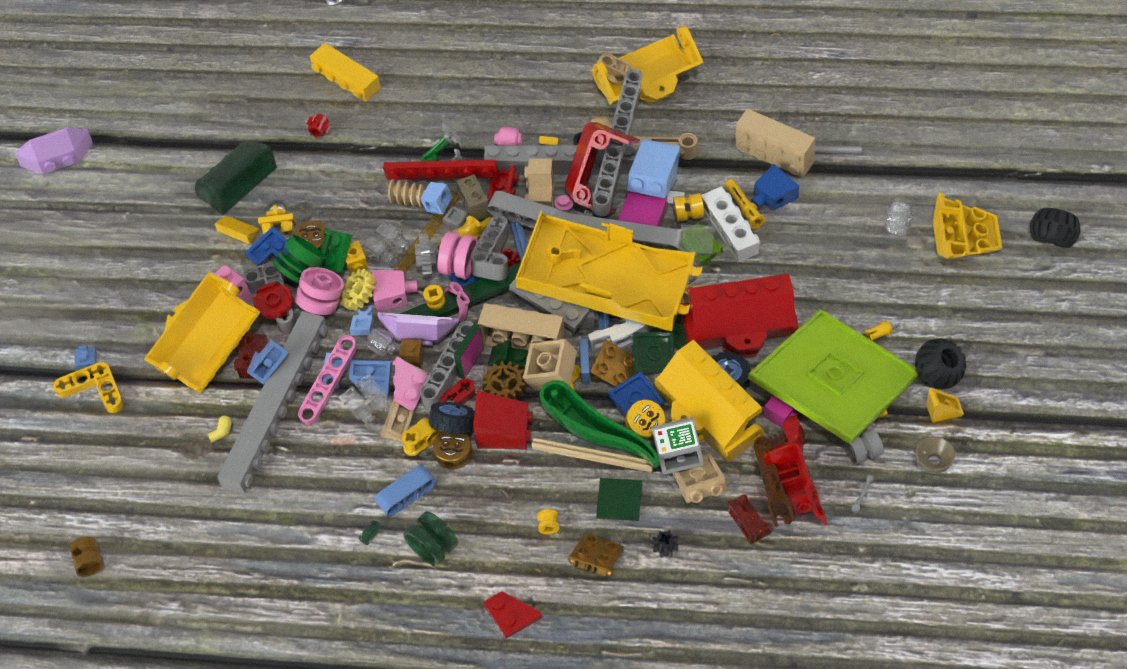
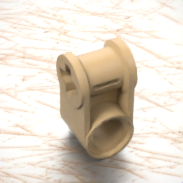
[598,53,632,86]

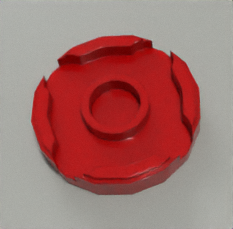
[253,282,294,319]

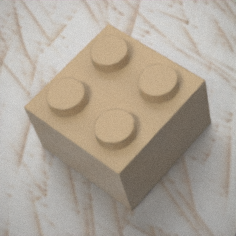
[523,339,577,391]

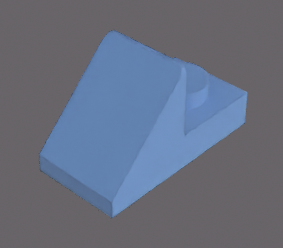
[247,339,289,384]

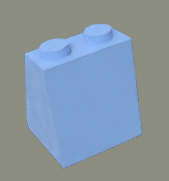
[627,139,681,198]

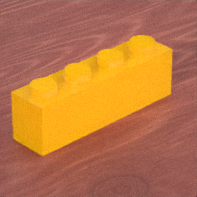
[310,43,381,102]

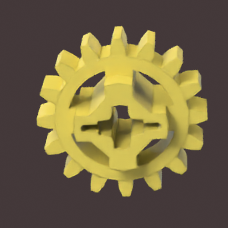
[339,269,376,311]

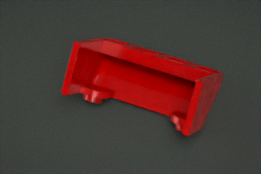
[565,122,640,214]

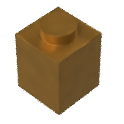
[399,339,424,369]

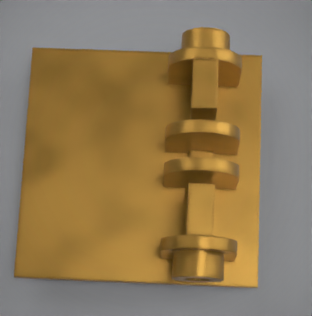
[590,339,634,387]
[569,533,625,577]

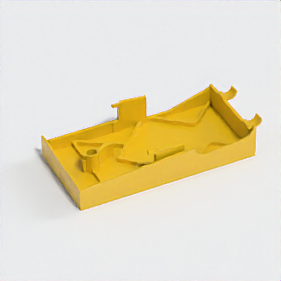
[516,210,703,332]

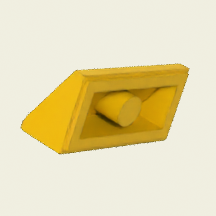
[215,216,260,244]

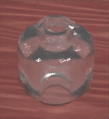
[366,327,397,357]

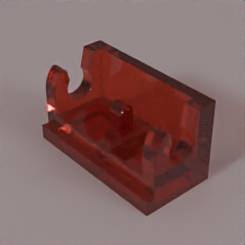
[728,494,771,544]

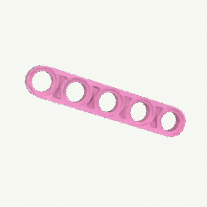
[298,335,357,425]

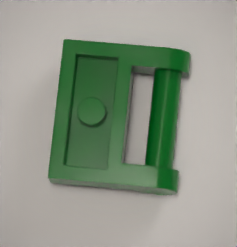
[319,229,353,273]

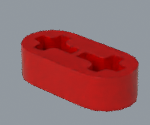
[441,379,476,405]

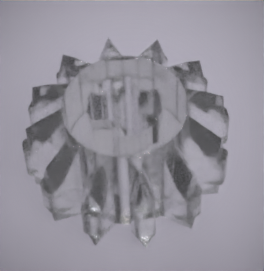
[885,202,913,236]

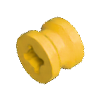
[423,285,446,310]
[537,509,560,535]

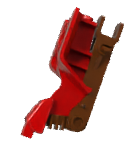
[754,415,828,527]

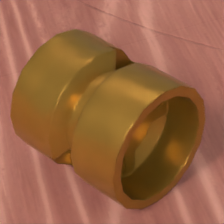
[69,536,103,577]

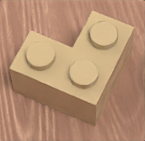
[525,158,555,208]

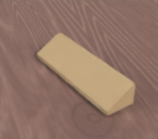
[380,364,428,441]

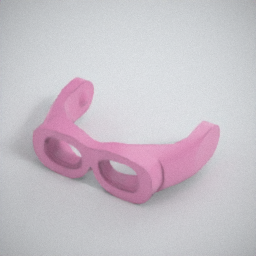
[443,282,470,322]

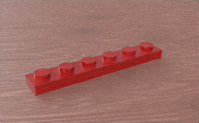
[383,160,500,181]

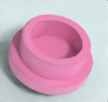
[554,195,574,212]

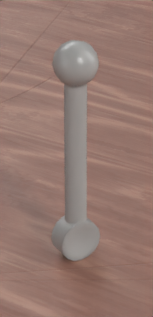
[851,474,874,513]

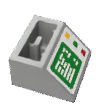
[652,417,704,475]

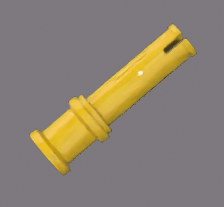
[724,179,766,229]

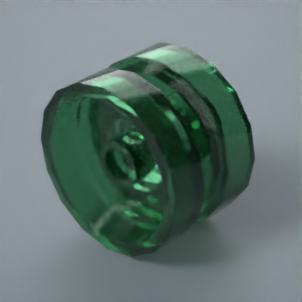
[403,511,459,566]

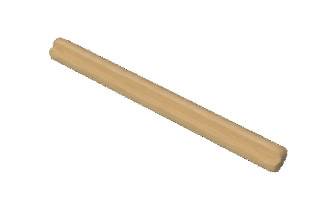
[532,437,654,472]

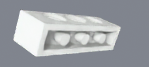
[701,186,760,263]

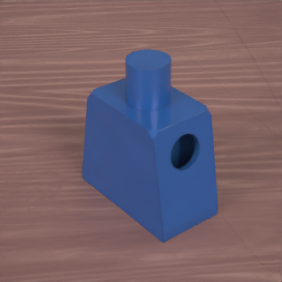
[751,164,799,210]

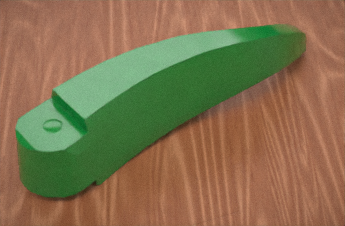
[539,380,660,468]

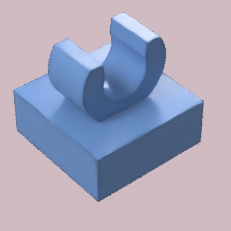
[74,345,97,370]

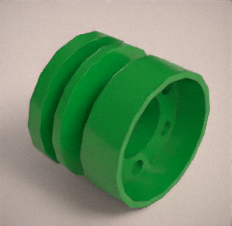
[273,234,326,283]

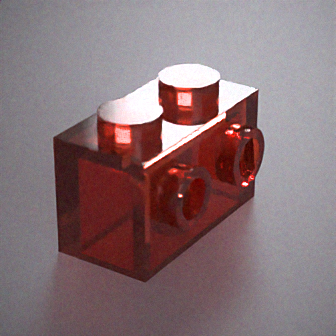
[234,334,269,379]

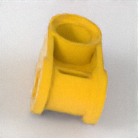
[401,418,441,456]

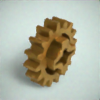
[482,361,526,400]

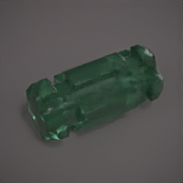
[358,520,382,545]

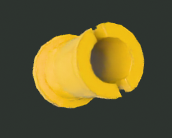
[865,321,893,341]

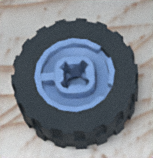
[712,351,750,391]
[429,402,475,434]

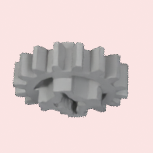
[414,233,436,277]

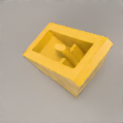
[926,388,964,423]

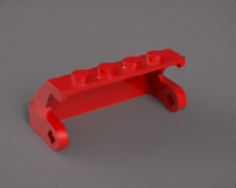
[681,274,799,358]

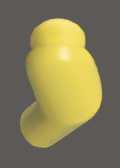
[207,415,232,443]

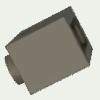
[457,174,491,220]

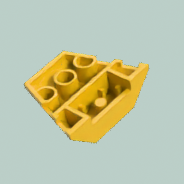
[933,192,1003,259]

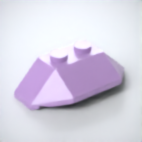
[15,128,93,174]
[378,312,459,346]

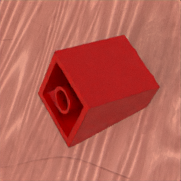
[473,391,533,450]

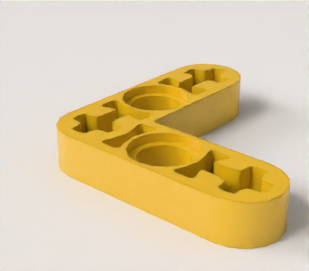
[53,362,124,413]

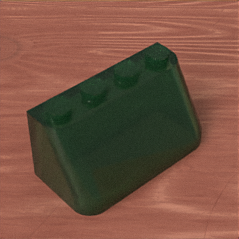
[195,141,277,215]

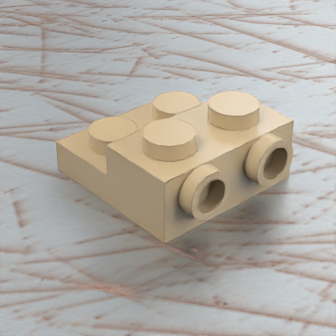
[673,453,727,503]

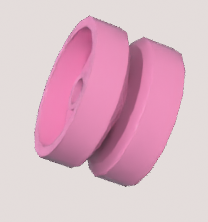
[438,231,478,279]
[295,267,344,315]

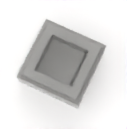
[442,206,469,229]

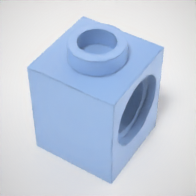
[420,182,453,214]

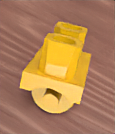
[258,204,296,235]

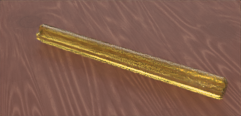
[394,191,459,275]

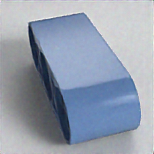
[375,465,437,517]

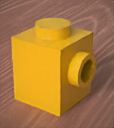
[345,241,368,276]

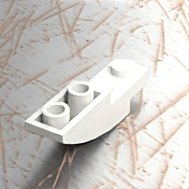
[588,318,655,352]

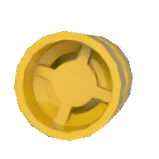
[673,193,704,222]

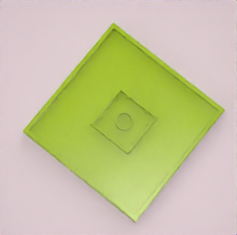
[748,309,920,444]

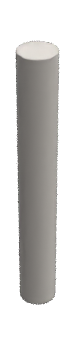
[815,146,862,154]

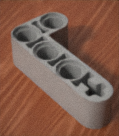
[471,215,508,281]
[243,262,296,334]

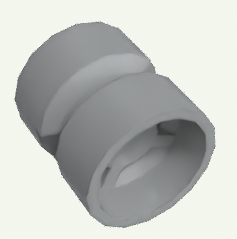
[844,429,884,465]

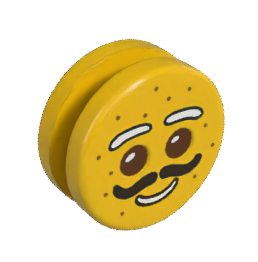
[625,400,665,441]

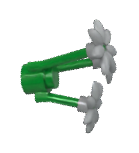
[420,123,463,161]

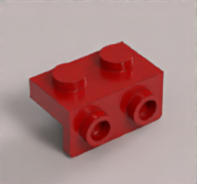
[487,165,519,203]

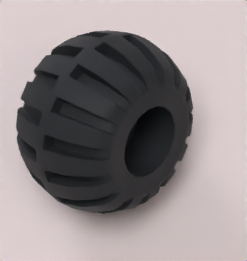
[1030,208,1080,248]
[915,338,966,389]

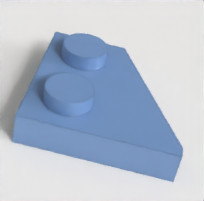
[349,360,392,401]

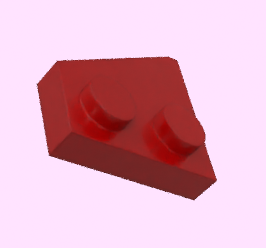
[483,591,542,639]

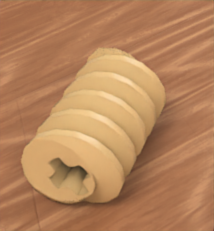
[388,179,428,209]

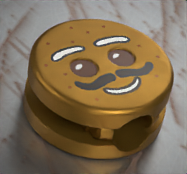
[293,221,327,250]
[433,432,473,469]

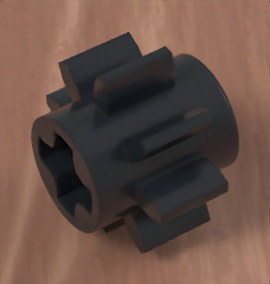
[652,530,679,558]

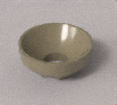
[916,436,955,473]

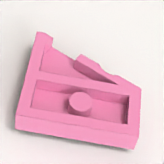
[393,356,429,411]

